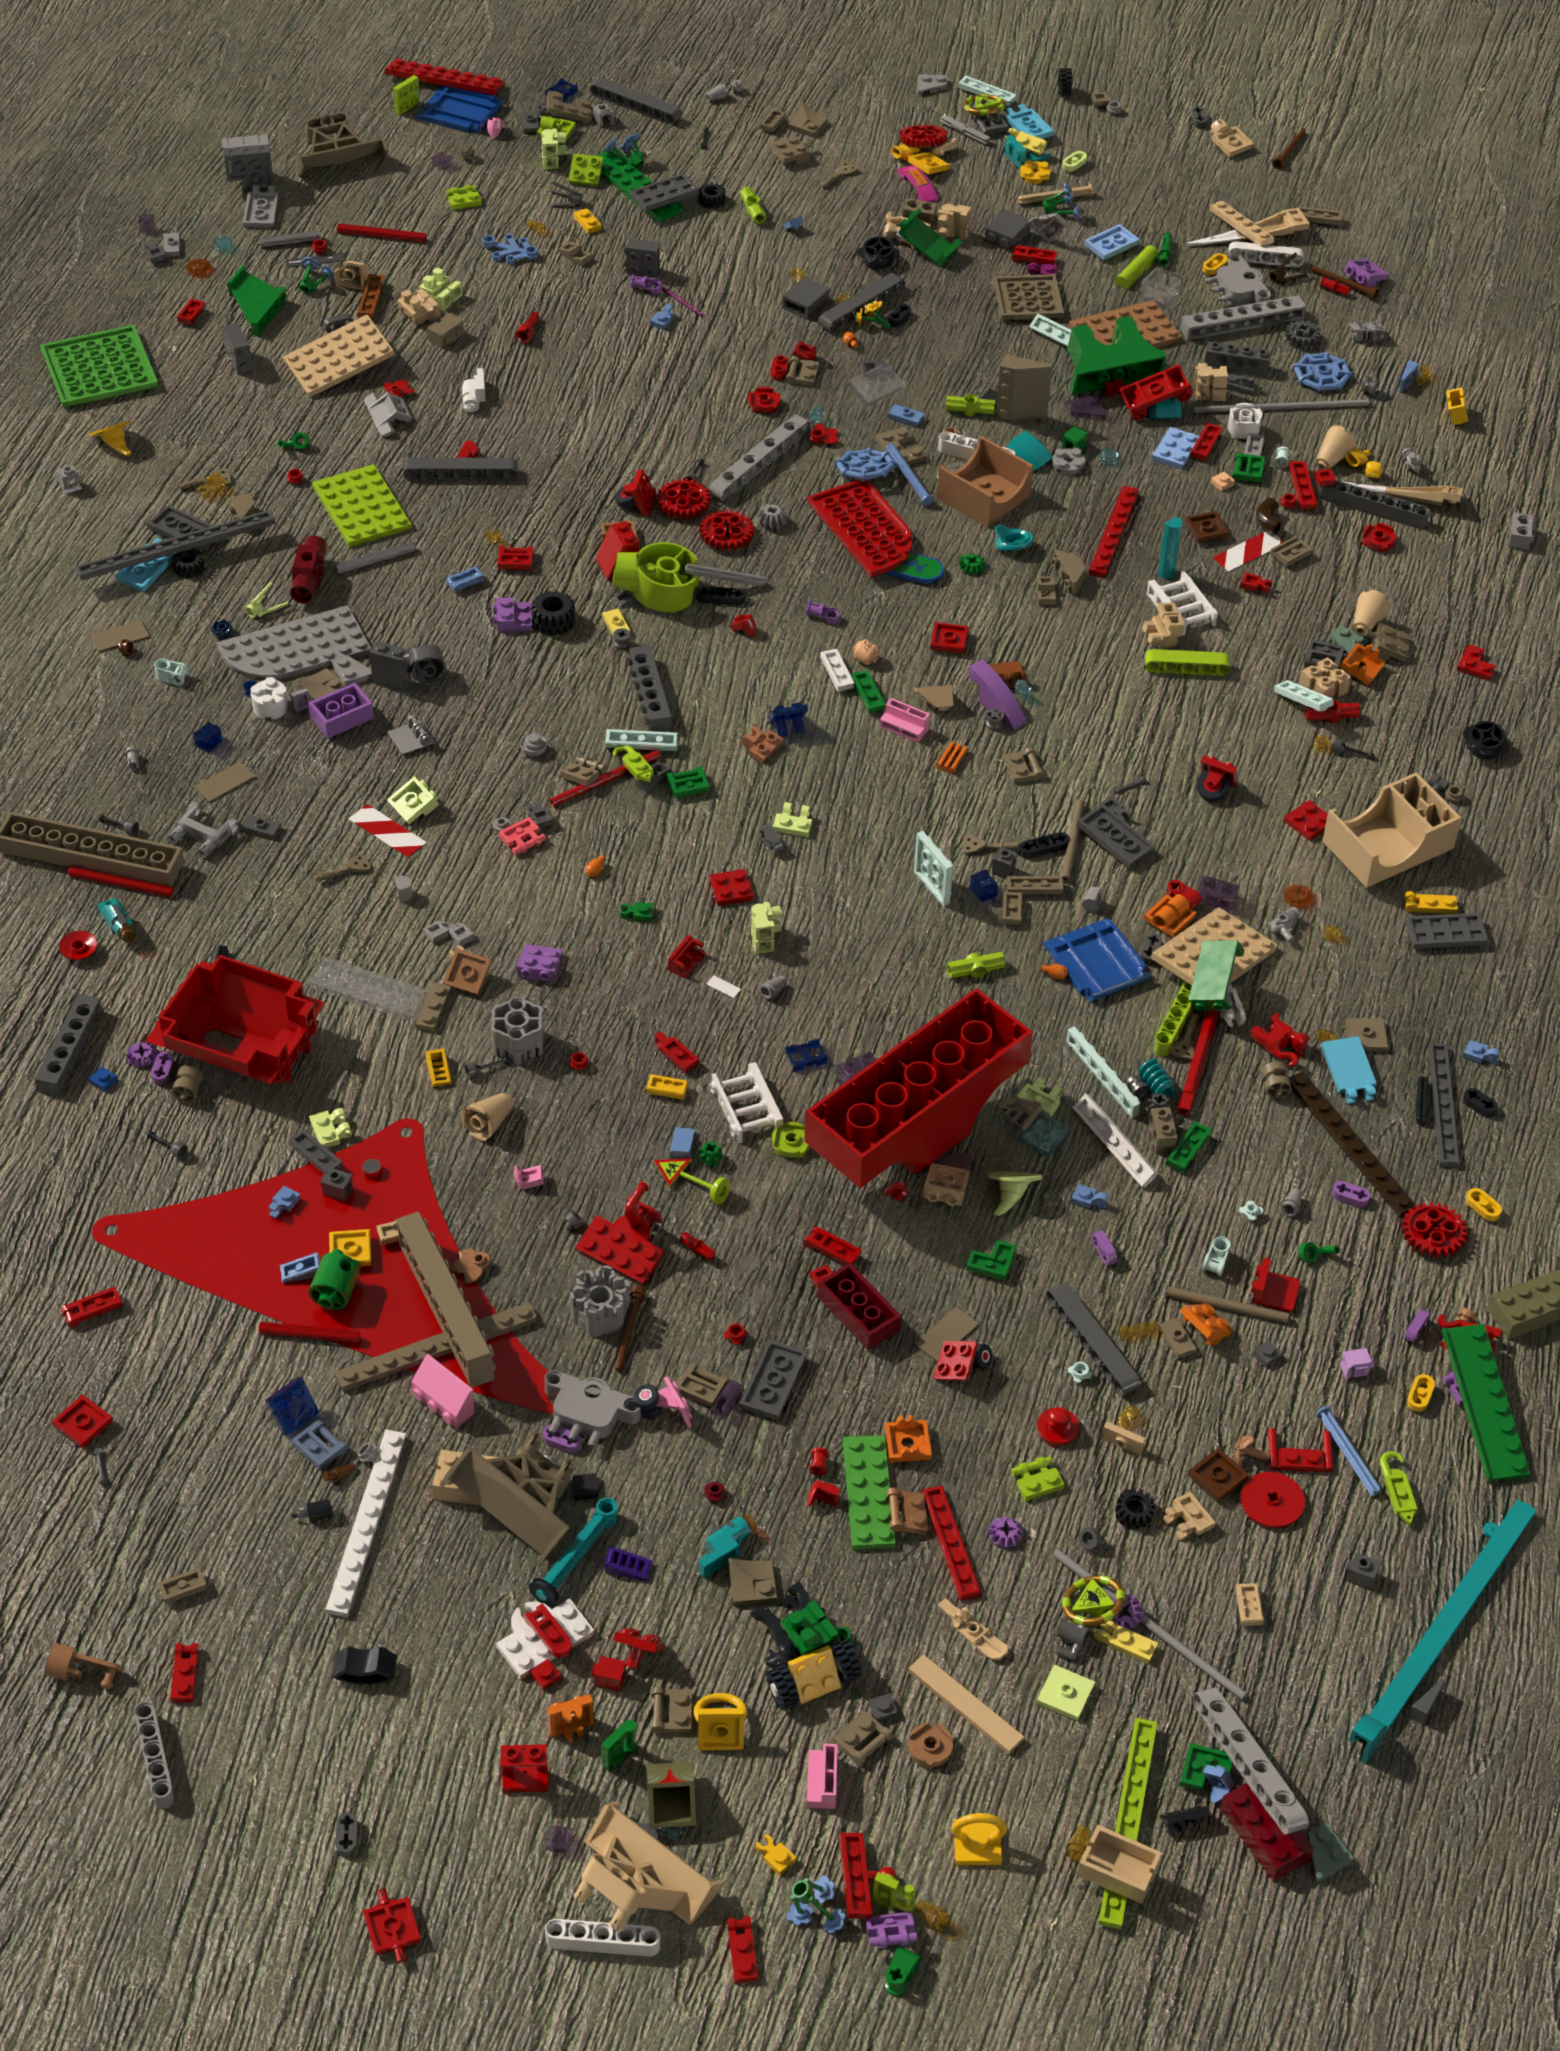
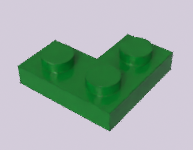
[966,1240,1017,1281]
[1180,1743,1232,1792]

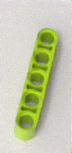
[1145,649,1231,676]
[1154,981,1194,1057]

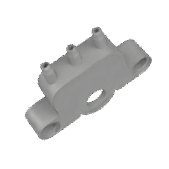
[1204,253,1271,306]
[545,1370,641,1448]

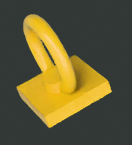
[694,1693,748,1750]
[951,1813,1007,1865]

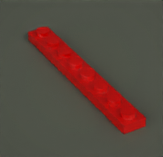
[1089,486,1139,578]

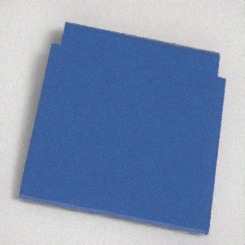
[415,85,504,133]
[1042,918,1151,1002]

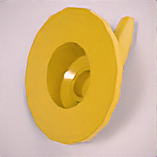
[88,420,132,456]

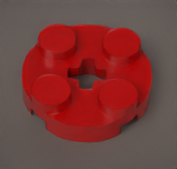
[748,387,781,413]
[1362,523,1397,552]

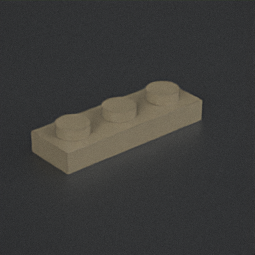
[1296,206,1342,225]
[1006,876,1063,895]
[415,982,451,1033]

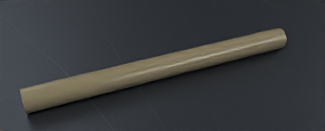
[1061,799,1085,883]
[1166,1286,1289,1323]

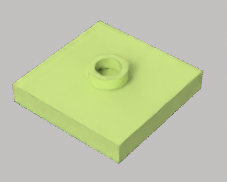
[1036,1665,1095,1721]

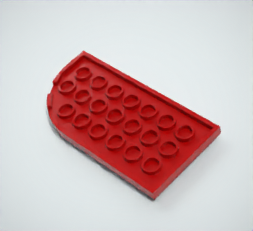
[807,479,912,577]

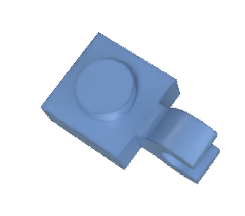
[650,304,674,330]
[1463,1040,1500,1064]
[1071,1184,1108,1209]
[268,1186,301,1219]

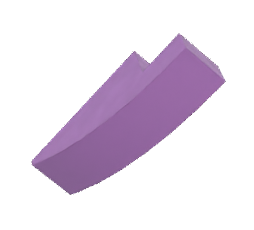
[968,659,1027,731]

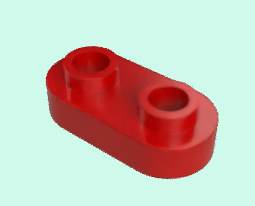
[770,355,789,381]

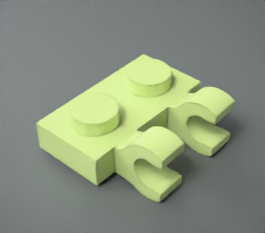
[773,802,812,837]
[1017,1077,1062,1118]
[309,1108,352,1148]

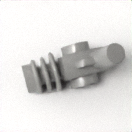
[1402,448,1422,474]
[1268,907,1300,943]

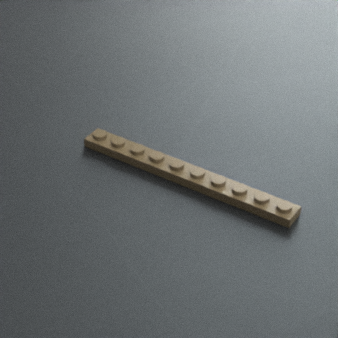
[335,1302,537,1392]

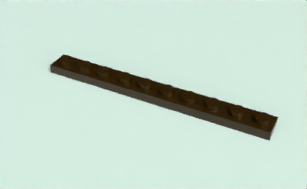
[1289,1071,1416,1218]

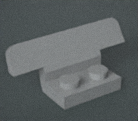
[364,392,412,438]

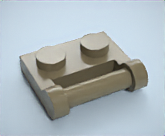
[786,356,819,387]
[1003,747,1045,784]
[677,1362,730,1408]
[651,1687,692,1733]
[833,1710,893,1766]

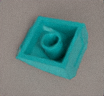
[1147,396,1181,419]
[1007,430,1053,471]

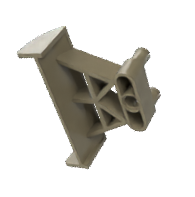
[295,112,388,175]
[440,1431,577,1566]

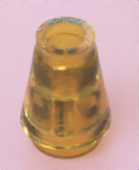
[1066,1826,1090,1861]
[915,1899,950,1931]

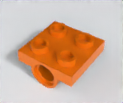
[1144,894,1197,938]

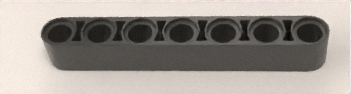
[590,78,683,125]
[818,273,906,332]
[403,458,518,480]
[1318,480,1430,528]
[1046,1282,1141,1396]

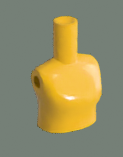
[891,144,920,160]
[1345,447,1371,467]

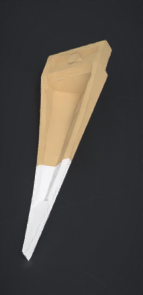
[1187,208,1310,247]
[1341,481,1463,506]

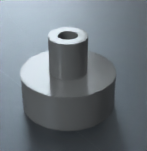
[564,1210,586,1231]
[1079,1527,1102,1550]

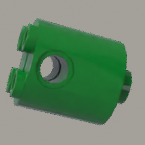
[308,1249,361,1310]

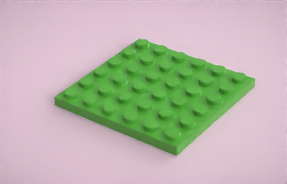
[40,325,159,408]

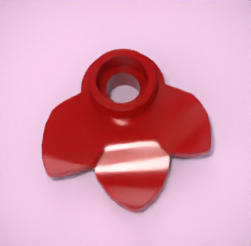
[384,380,415,397]
[809,423,839,444]

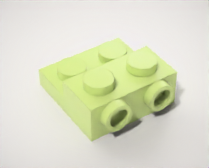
[387,776,439,824]

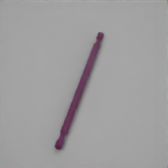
[656,285,703,316]

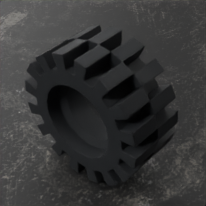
[1058,68,1072,96]
[698,182,726,209]
[172,548,205,578]
[1115,1488,1156,1530]

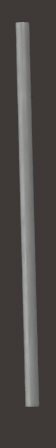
[1193,399,1369,413]
[1053,1549,1247,1700]

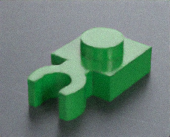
[620,902,653,922]

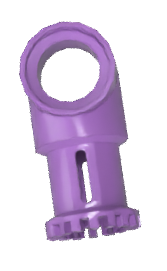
[630,275,662,295]
[805,601,840,625]

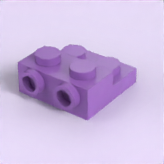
[1344,259,1390,287]
[493,597,532,632]
[517,944,563,982]

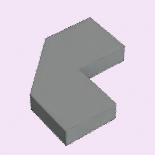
[423,921,475,946]

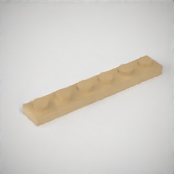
[1210,201,1274,247]

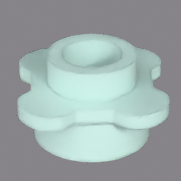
[1239,1201,1263,1221]
[1068,1362,1092,1383]

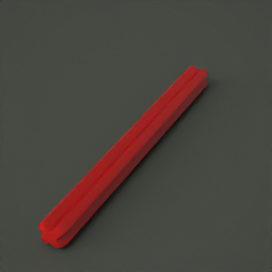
[336,223,427,242]
[68,866,174,897]

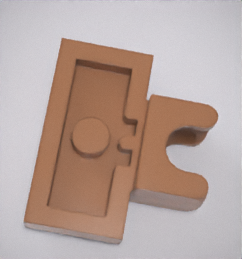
[742,726,783,764]

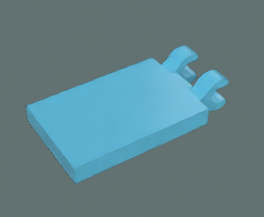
[1005,104,1054,139]
[115,538,176,592]
[1321,1036,1377,1104]

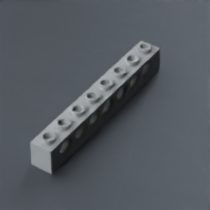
[1180,295,1306,340]

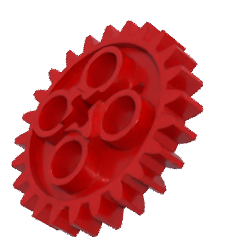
[899,124,947,148]
[657,478,711,520]
[700,509,754,551]
[1401,1201,1468,1259]

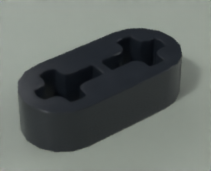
[888,304,911,327]
[1463,1088,1498,1118]

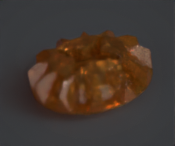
[186,258,211,276]
[1283,883,1313,907]

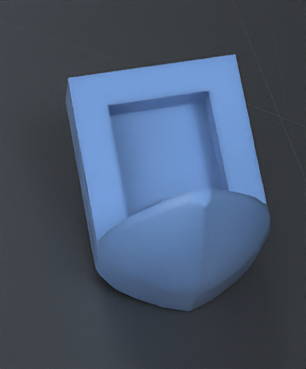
[1203,1765,1235,1804]

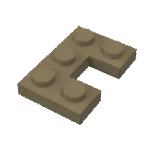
[547,91,591,124]
[875,427,926,469]

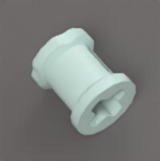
[1274,447,1291,468]

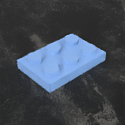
[1084,224,1140,260]
[1152,427,1200,470]

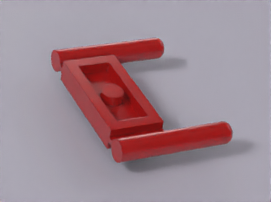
[1268,1428,1334,1473]

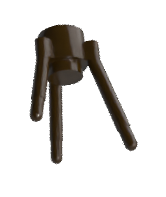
[1269,252,1307,284]

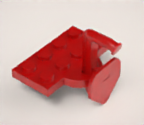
[575,1182,665,1286]

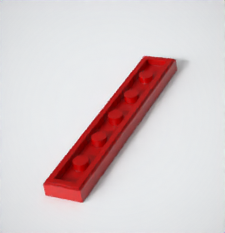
[922,1485,981,1601]

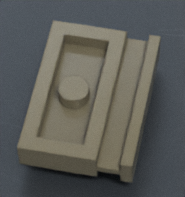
[1270,536,1313,567]

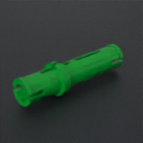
[1158,232,1173,267]

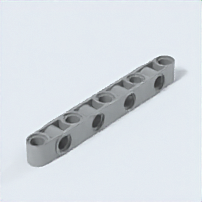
[708,414,811,501]
[1193,1687,1309,1834]

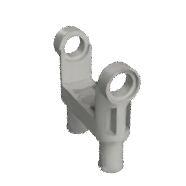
[167,801,241,858]

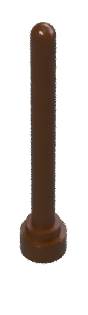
[1272,128,1306,170]
[1311,266,1379,300]
[615,1285,647,1372]

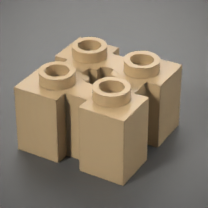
[1299,657,1351,699]

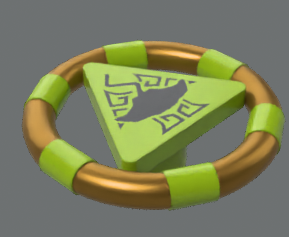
[963,94,1006,115]
[1062,1575,1125,1626]

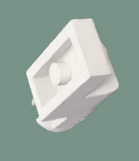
[462,368,485,413]
[1219,984,1246,1027]

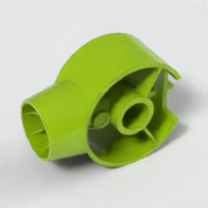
[612,542,700,612]

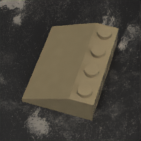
[996,354,1052,421]

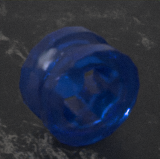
[243,680,258,697]

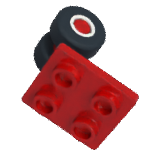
[933,1341,993,1381]

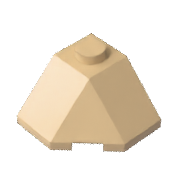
[334,261,370,291]
[914,685,953,711]

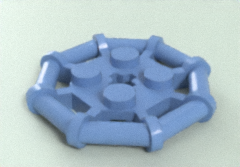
[1293,351,1353,392]
[835,447,897,482]

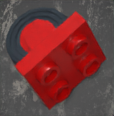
[615,469,657,517]
[1196,755,1238,802]

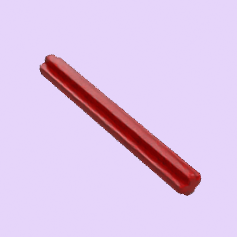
[258,1321,361,1343]

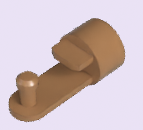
[44,1643,124,1690]

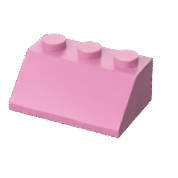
[411,1354,475,1428]

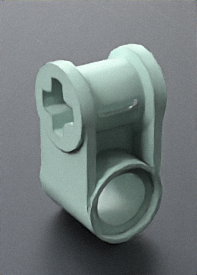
[154,658,190,686]
[1201,1237,1231,1277]

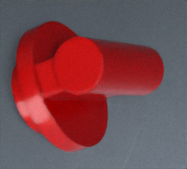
[884,1181,908,1201]

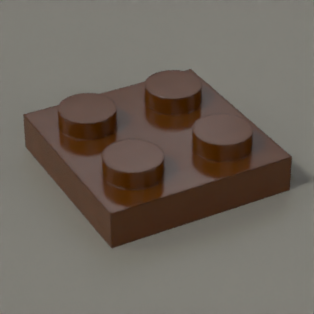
[1185,511,1229,543]
[1188,1448,1249,1502]

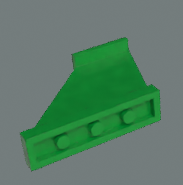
[227,265,287,336]

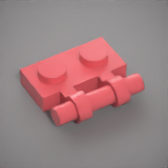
[499,817,546,855]

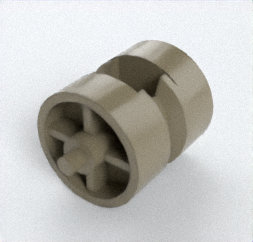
[1262,1062,1292,1098]
[171,1065,203,1103]

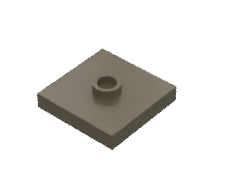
[1344,1018,1388,1052]

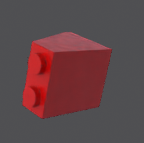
[596,521,639,581]

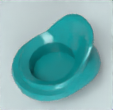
[995,525,1034,551]

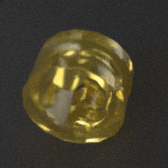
[1313,735,1330,752]

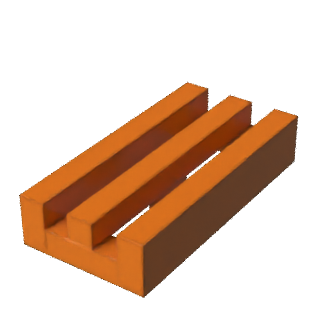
[937,741,968,774]

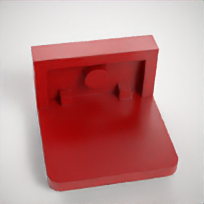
[1251,1258,1300,1312]

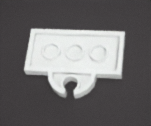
[496,1599,595,1680]

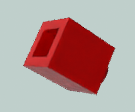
[591,1656,626,1692]

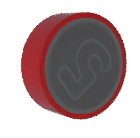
[362,1158,382,1178]

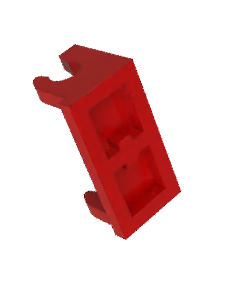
[668,934,706,979]

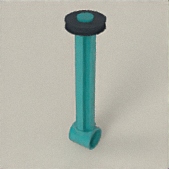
[529,1498,618,1606]

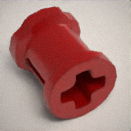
[809,1447,829,1476]

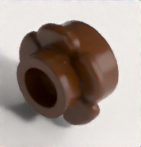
[118,639,134,656]

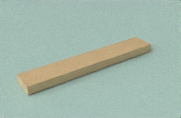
[908,1654,1024,1755]

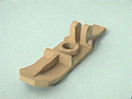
[938,1598,1008,1661]

